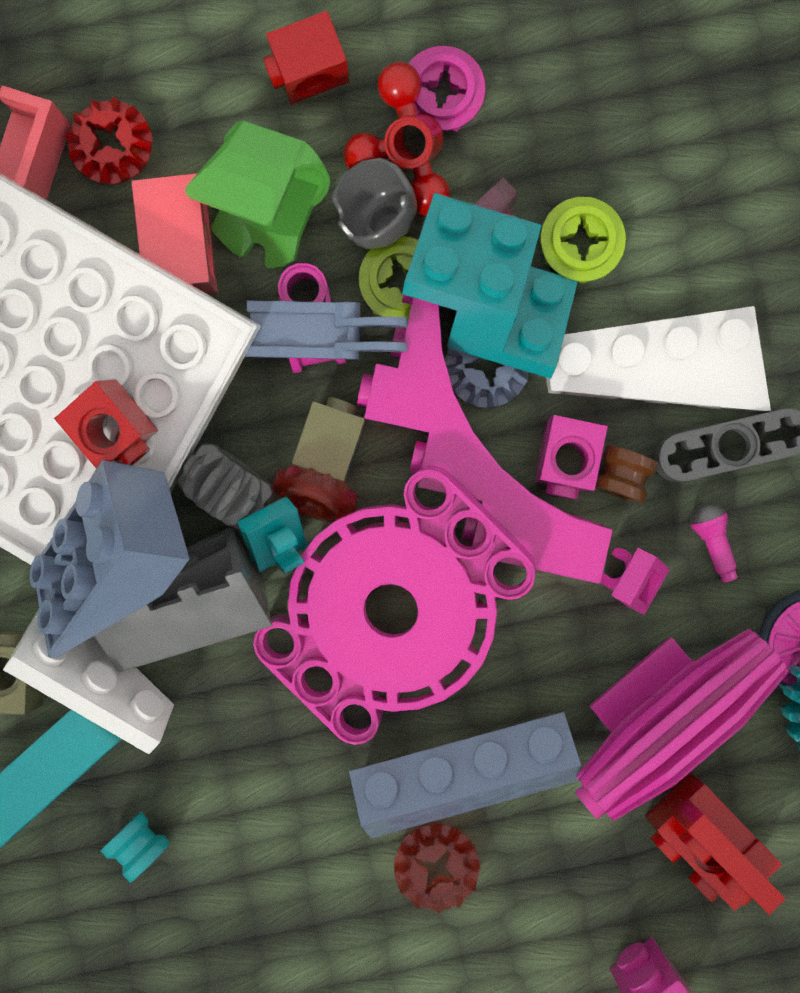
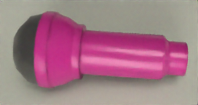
[690,502,738,582]

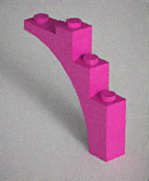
[357,295,613,584]

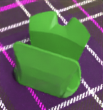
[185,121,331,268]

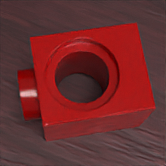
[263,10,349,105]
[54,379,159,469]

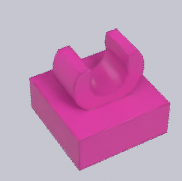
[601,548,670,615]

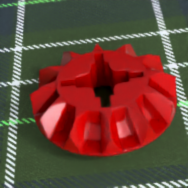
[65,97,153,184]

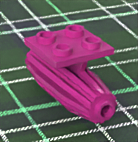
[575,629,788,821]

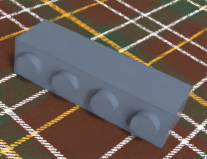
[349,712,581,838]

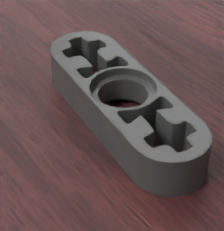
[653,408,800,482]

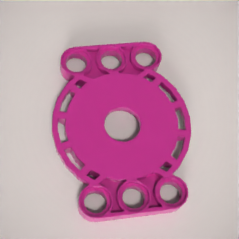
[253,465,536,745]

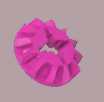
[408,46,485,132]

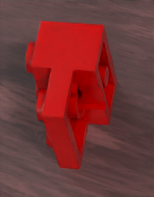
[645,772,786,915]

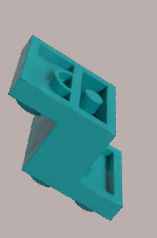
[402,193,578,379]

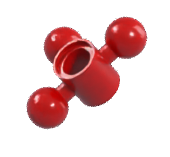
[343,62,450,216]

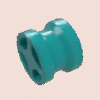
[100,811,171,883]

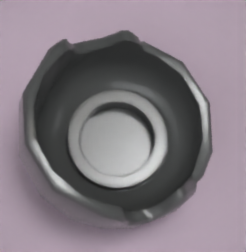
[332,157,417,249]

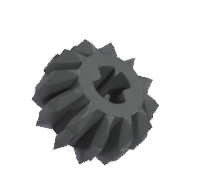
[177,444,275,530]

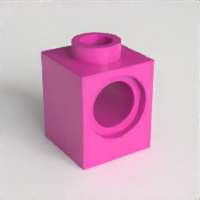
[534,415,608,500]

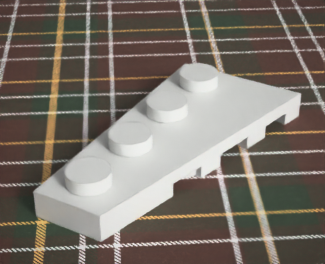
[546,306,771,413]

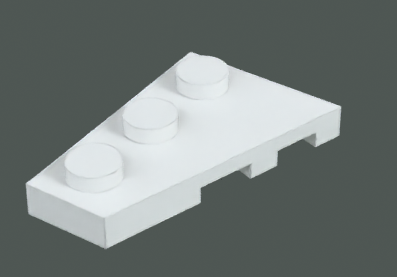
[3,608,174,754]

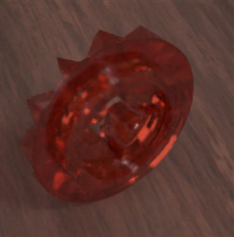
[272,465,358,522]
[394,824,481,914]

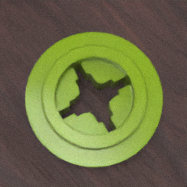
[539,197,626,284]
[359,236,418,320]

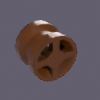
[595,445,658,504]

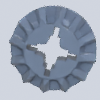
[445,348,529,408]

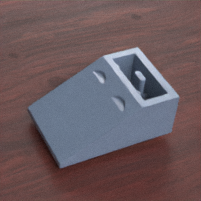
[30,460,190,658]

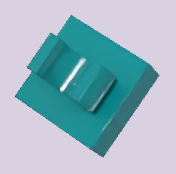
[237,496,308,574]

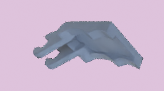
[246,301,408,359]

